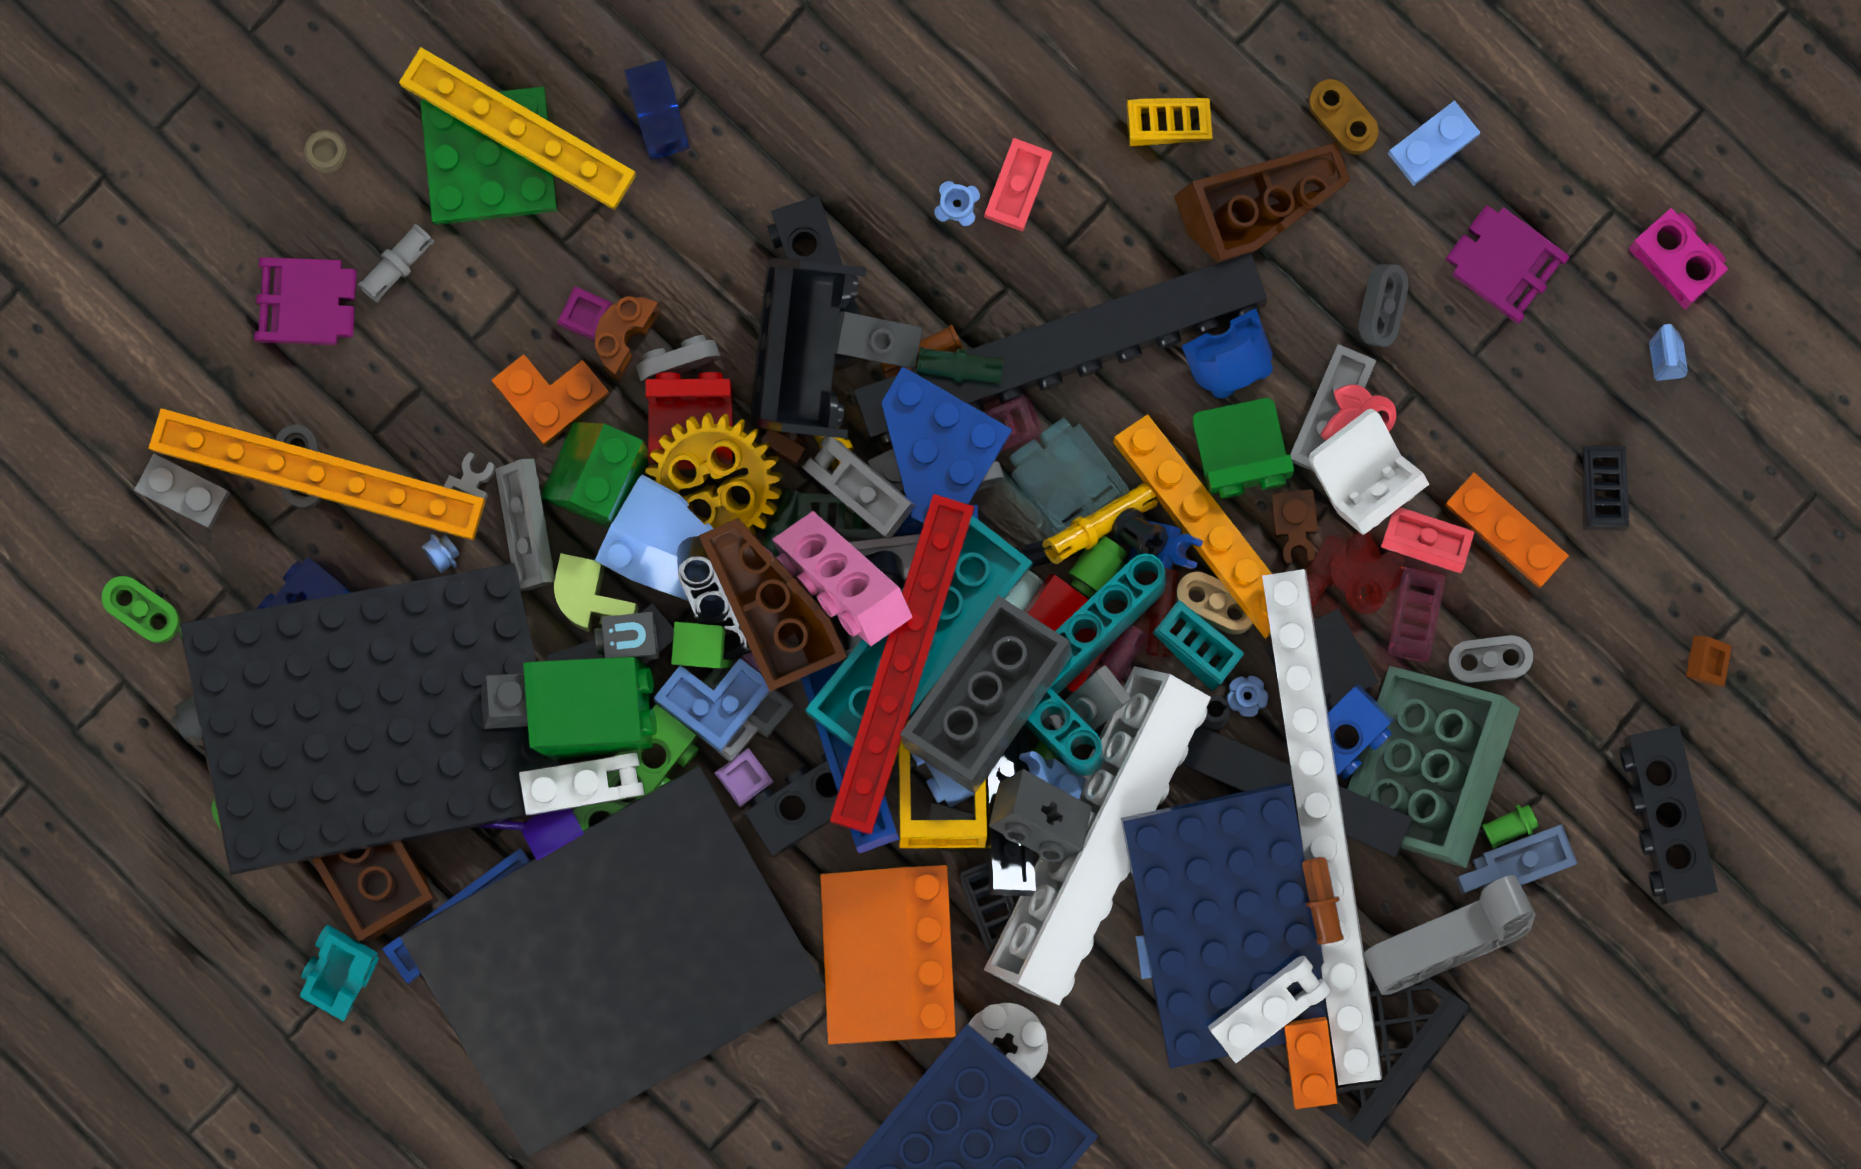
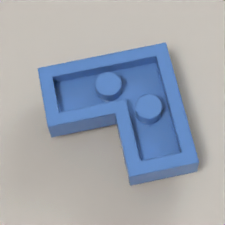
[654,658,770,752]

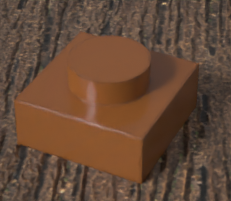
[1686,635,1732,687]

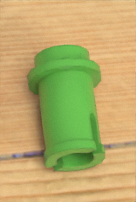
[1481,804,1539,849]

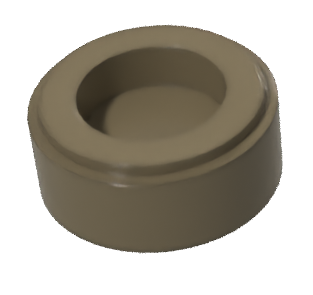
[304,130,348,174]

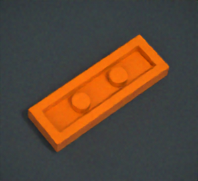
[1444,472,1569,589]

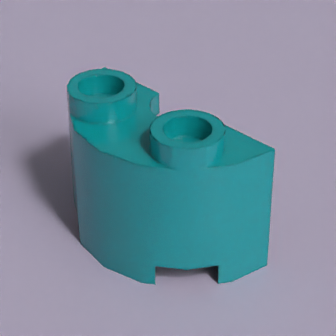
[299,924,379,1022]

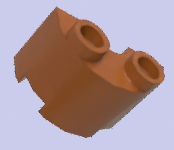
[595,296,661,383]

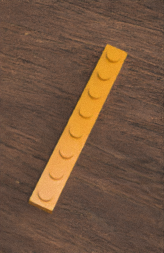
[148,408,486,541]

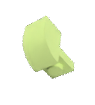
[554,553,639,633]

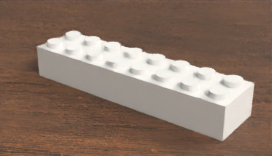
[984,666,1211,1005]

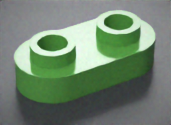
[102,576,181,643]

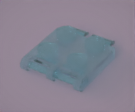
[1010,417,1129,534]

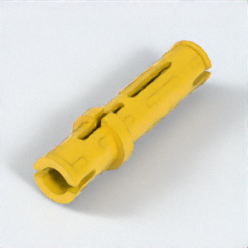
[1042,483,1158,564]

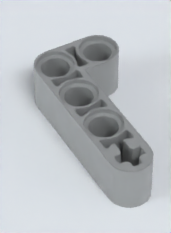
[1364,875,1536,995]

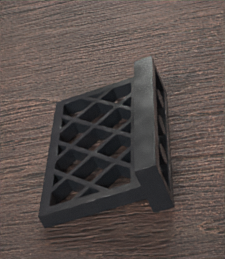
[1284,971,1470,1147]

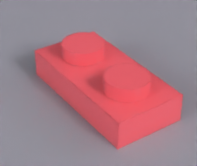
[984,138,1053,232]
[1381,507,1475,574]

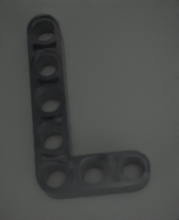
[677,536,905,659]

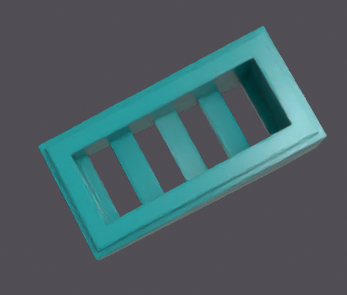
[1153,600,1245,691]

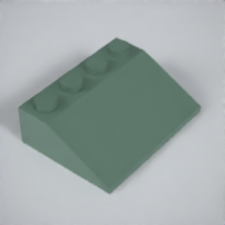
[1347,665,1520,868]

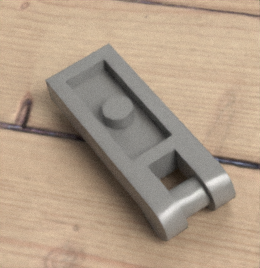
[803,436,916,539]

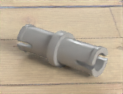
[358,224,434,303]

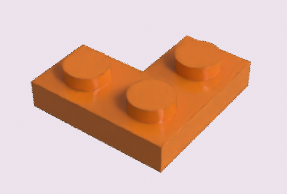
[491,354,610,446]

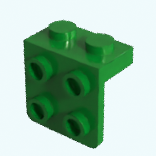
[1192,398,1294,498]

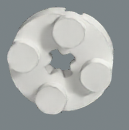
[969,1003,1048,1078]

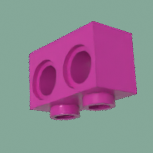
[1629,208,1728,310]

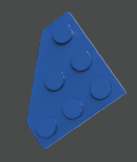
[881,366,1012,526]

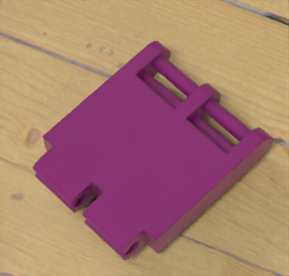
[1445,205,1570,324]
[254,257,357,346]

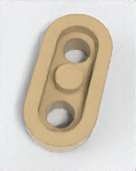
[1175,572,1253,635]

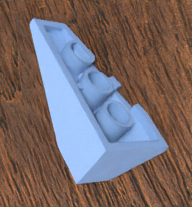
[595,475,720,601]

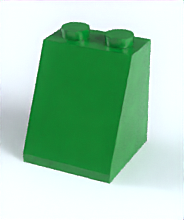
[541,422,649,529]
[523,657,657,760]

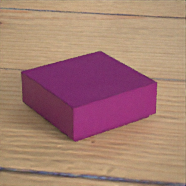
[557,286,613,342]

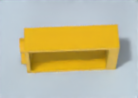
[898,720,987,848]

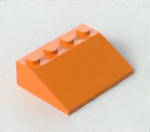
[820,865,956,1045]

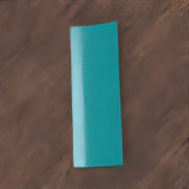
[805,516,1033,749]

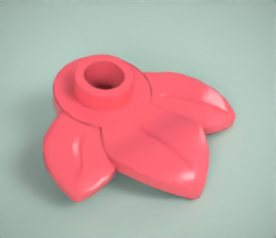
[1320,384,1397,441]

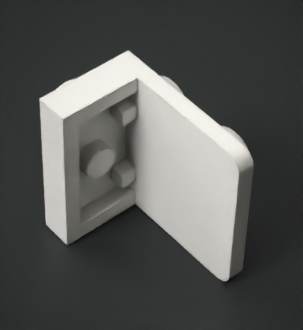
[1309,409,1429,535]

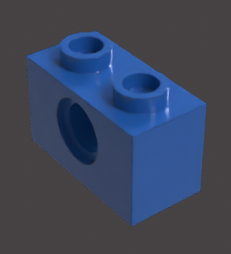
[1328,684,1394,781]

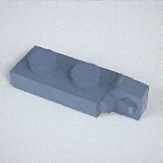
[1455,824,1577,894]

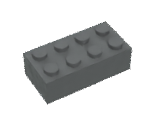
[900,595,1072,794]

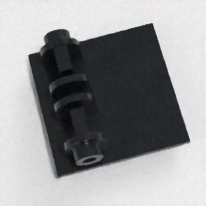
[1264,608,1379,710]

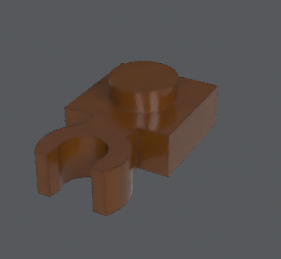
[1270,489,1318,565]

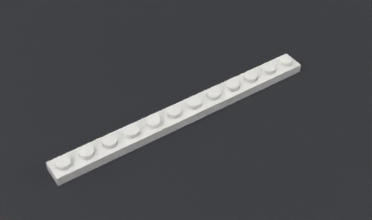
[1262,569,1383,1085]

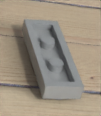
[1291,344,1377,472]
[495,459,555,591]

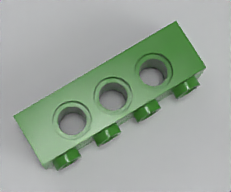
[573,704,699,830]

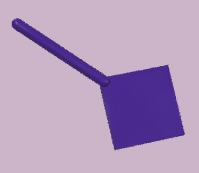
[479,809,585,861]

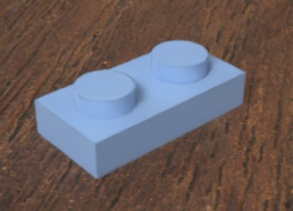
[1388,100,1481,186]

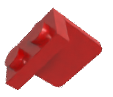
[645,372,733,470]

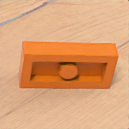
[1283,1017,1338,1109]

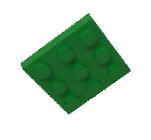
[420,87,558,225]

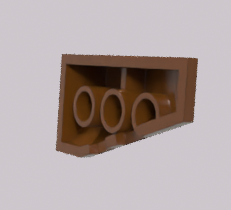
[1174,142,1350,262]
[699,517,848,692]

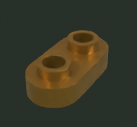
[1309,79,1379,155]

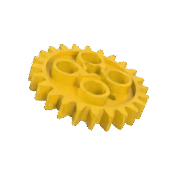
[645,413,783,535]

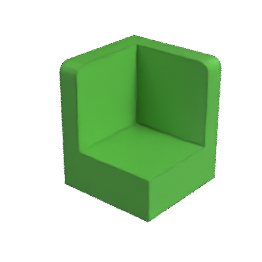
[672,622,733,669]

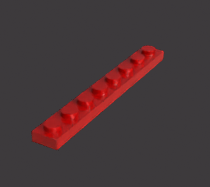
[830,494,975,835]

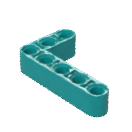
[1024,554,1166,776]

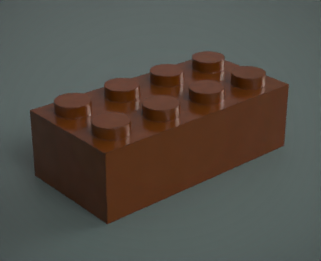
[311,841,439,944]

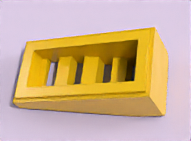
[1126,98,1213,147]

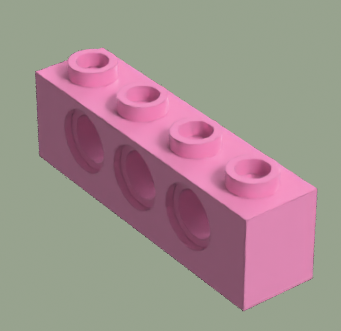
[772,511,912,646]

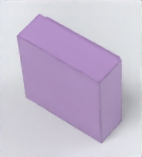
[715,748,774,808]

